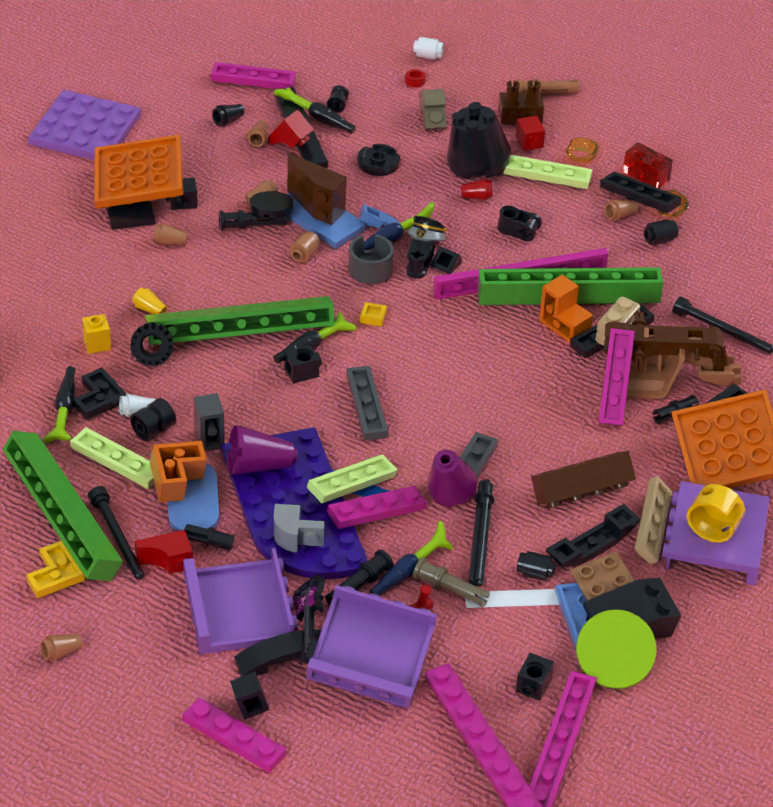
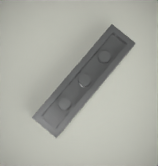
[346,366,388,441]

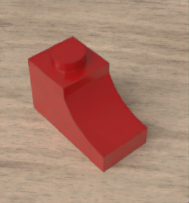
[267,110,314,149]
[135,530,193,574]

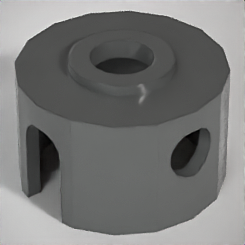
[348,235,394,284]

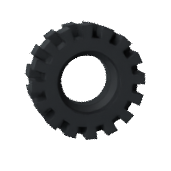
[130,322,174,367]

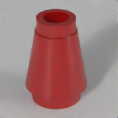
[461,178,493,200]

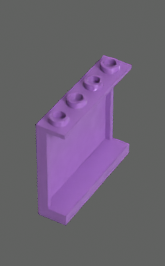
[662,481,770,586]
[183,548,298,654]
[306,585,437,709]

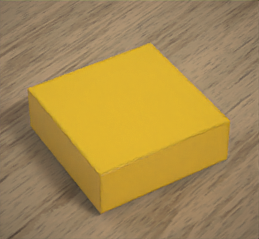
[360,302,387,327]

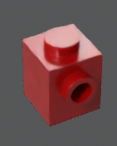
[515,116,545,151]

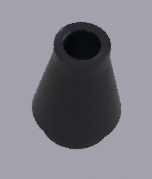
[212,104,244,126]

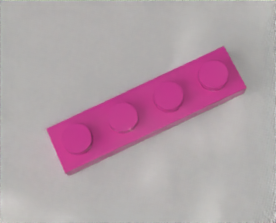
[211,62,296,89]
[599,328,635,426]
[327,486,427,529]
[182,697,286,773]

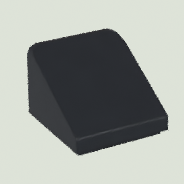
[430,246,463,274]

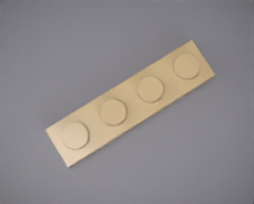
[635,476,672,565]

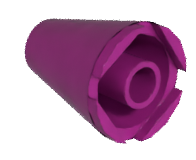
[227,425,298,475]
[428,449,477,507]

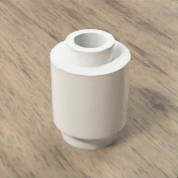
[413,37,444,60]

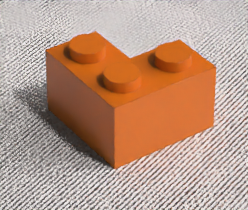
[539,275,593,343]
[150,441,207,502]

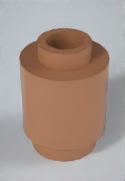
[289,231,319,263]

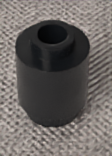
[644,219,679,245]
[516,551,556,581]

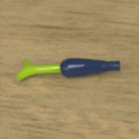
[364,202,435,250]
[369,521,453,596]

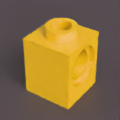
[82,314,111,354]

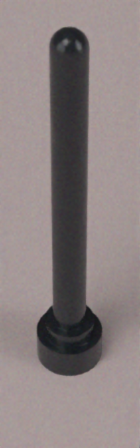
[672,296,773,353]
[88,486,144,580]

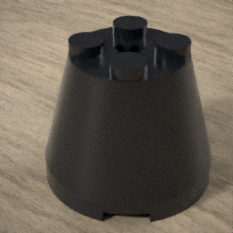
[447,102,511,179]

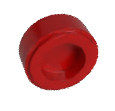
[405,69,426,87]

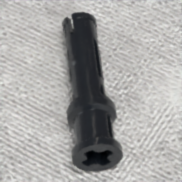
[218,210,287,230]
[325,549,393,605]

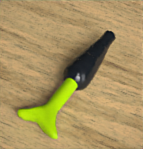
[274,87,356,133]
[273,312,356,363]
[43,366,76,443]

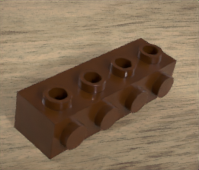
[531,451,636,508]

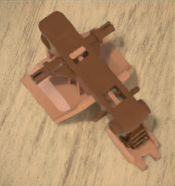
[604,311,741,399]

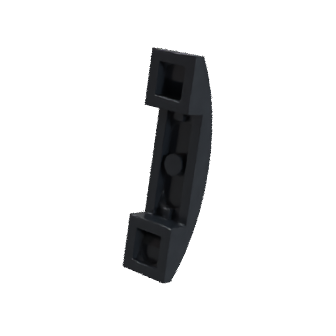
[546,504,640,567]
[234,630,322,677]

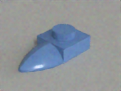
[360,204,400,229]

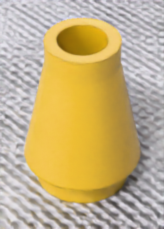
[132,287,168,314]

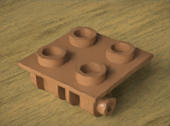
[570,551,634,600]

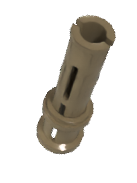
[413,557,490,607]

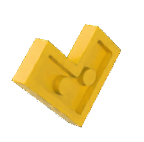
[26,540,85,599]

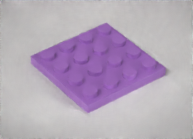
[28,90,141,160]

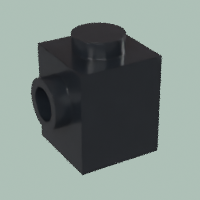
[230,671,270,720]

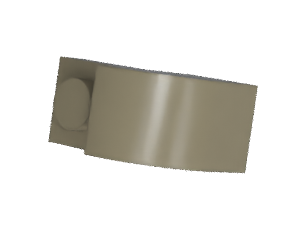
[419,89,447,130]

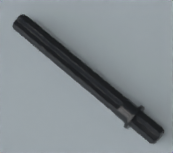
[468,479,494,587]

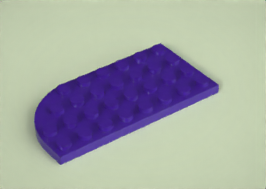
[221,427,368,579]

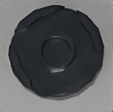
[357,144,400,176]
[250,191,293,219]

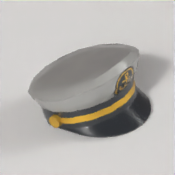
[407,216,447,241]

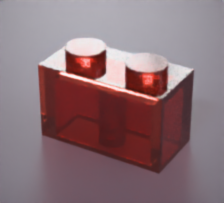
[623,142,673,189]

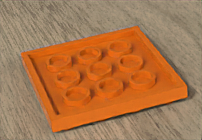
[94,134,184,209]
[671,389,773,488]

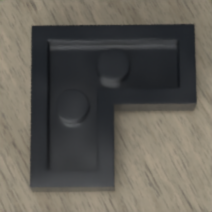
[73,367,127,420]

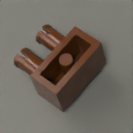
[498,80,544,125]

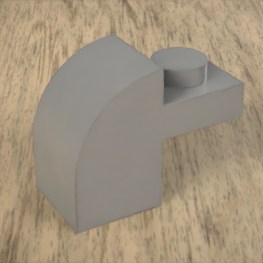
[274,504,325,552]

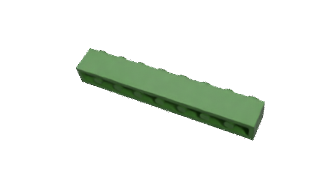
[477,267,663,305]
[145,296,335,345]
[2,430,123,581]

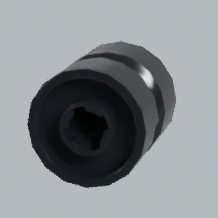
[130,398,176,442]

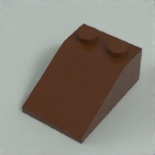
[287,154,347,225]

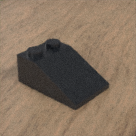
[583,577,681,638]

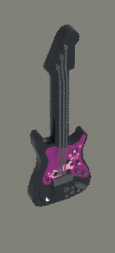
[293,575,325,664]

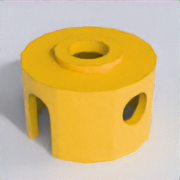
[686,484,746,543]

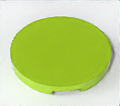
[576,610,656,690]

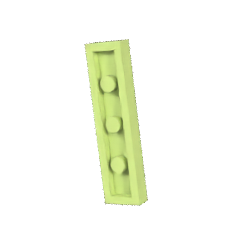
[503,155,593,189]
[70,427,155,489]
[307,454,398,503]

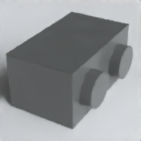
[194,393,225,451]

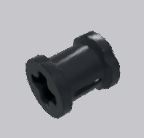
[327,85,349,113]

